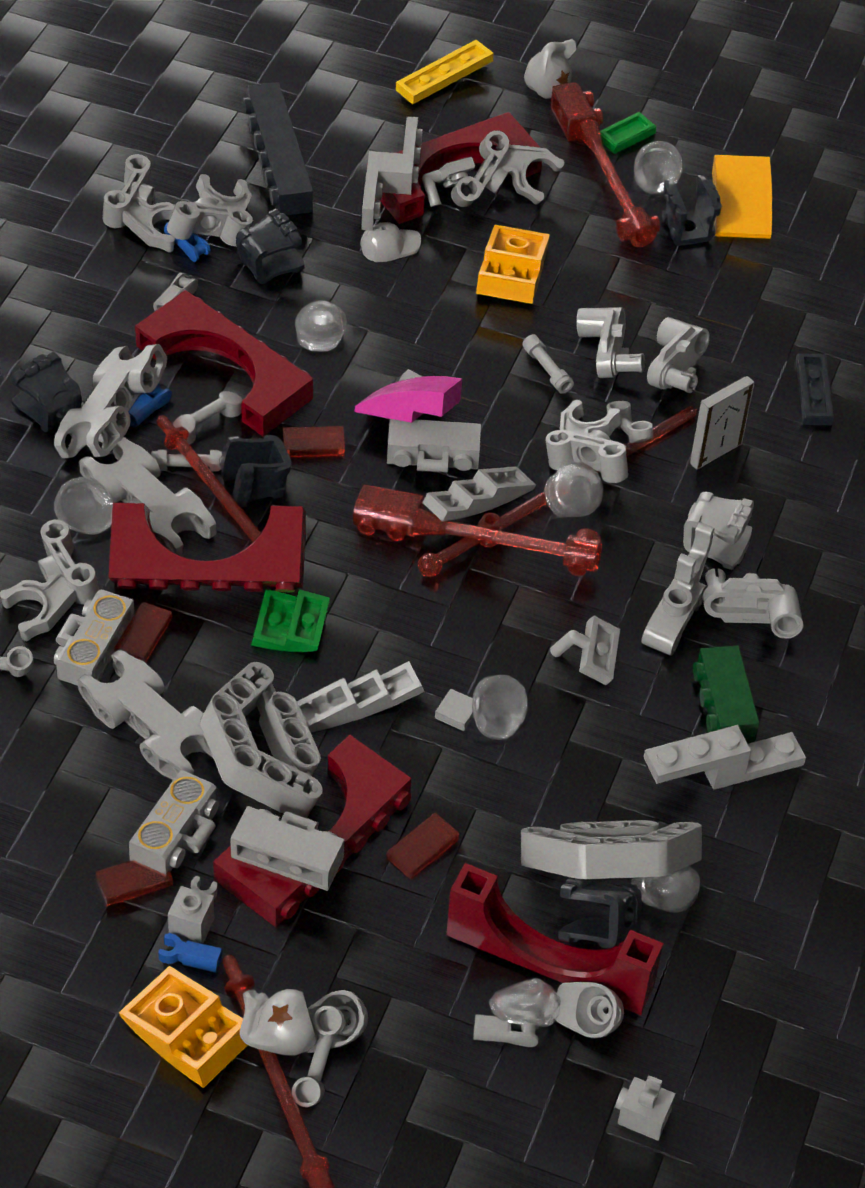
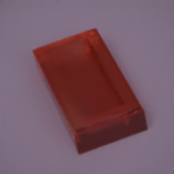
[283,426,345,457]
[114,602,172,663]
[387,813,459,879]
[95,860,173,906]

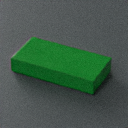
[597,112,657,154]

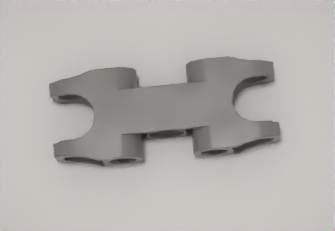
[54,344,167,458]
[79,437,217,556]
[77,650,214,780]

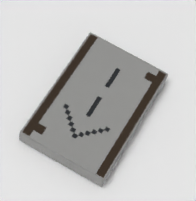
[690,376,754,469]

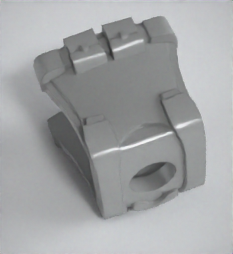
[683,492,754,570]

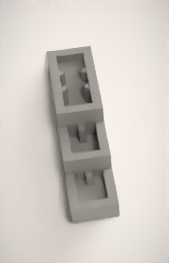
[422,467,536,522]
[297,661,425,732]

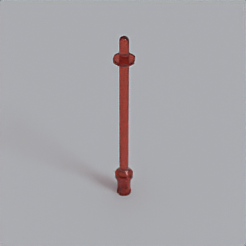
[157,415,261,542]
[223,955,335,1188]

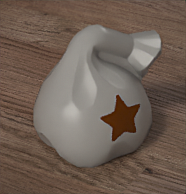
[524,39,576,99]
[239,989,317,1055]

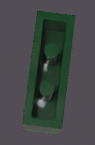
[693,645,759,743]

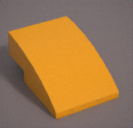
[712,155,772,239]
[476,225,550,304]
[119,966,248,1088]

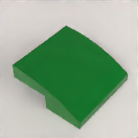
[251,588,330,652]

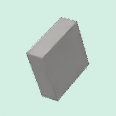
[435,689,479,731]

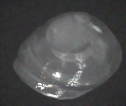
[634,141,683,194]
[295,300,347,352]
[544,462,603,517]
[54,477,114,535]
[472,675,528,740]
[631,866,700,913]
[489,978,561,1026]

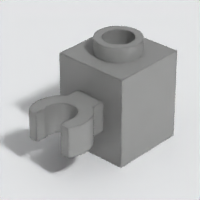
[168,876,218,944]
[615,1075,676,1141]

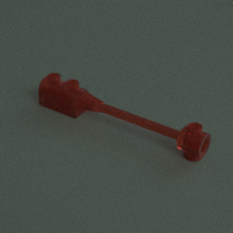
[550,83,660,247]
[353,484,602,576]

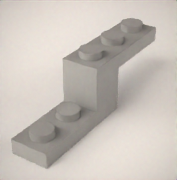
[361,117,423,231]
[644,725,806,790]

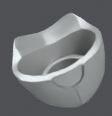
[360,222,421,262]
[554,982,624,1038]
[306,990,368,1053]

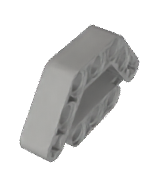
[200,662,322,818]
[521,820,702,879]

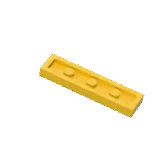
[396,40,494,104]

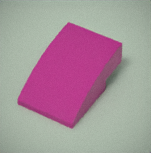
[355,376,463,423]

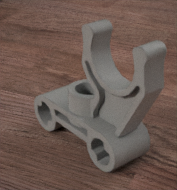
[451,131,564,207]
[102,154,175,252]
[167,174,253,246]
[546,400,629,483]
[0,519,100,641]
[641,522,715,656]

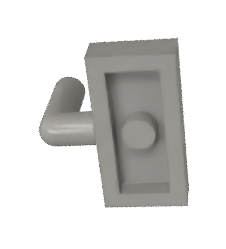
[422,157,475,207]
[550,616,620,685]

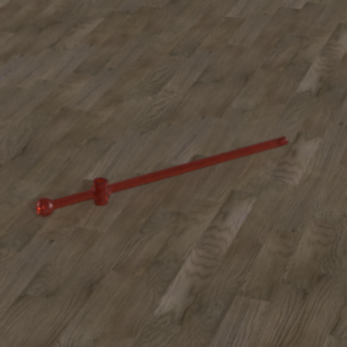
[417,406,697,577]

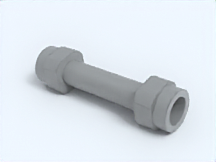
[522,334,574,393]
[151,450,222,471]

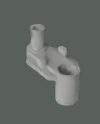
[577,307,645,378]
[647,317,710,393]
[703,568,803,639]

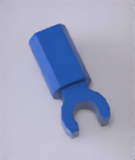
[158,933,223,973]

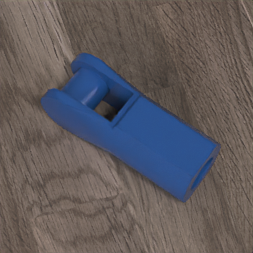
[164,222,211,262]
[128,383,172,428]

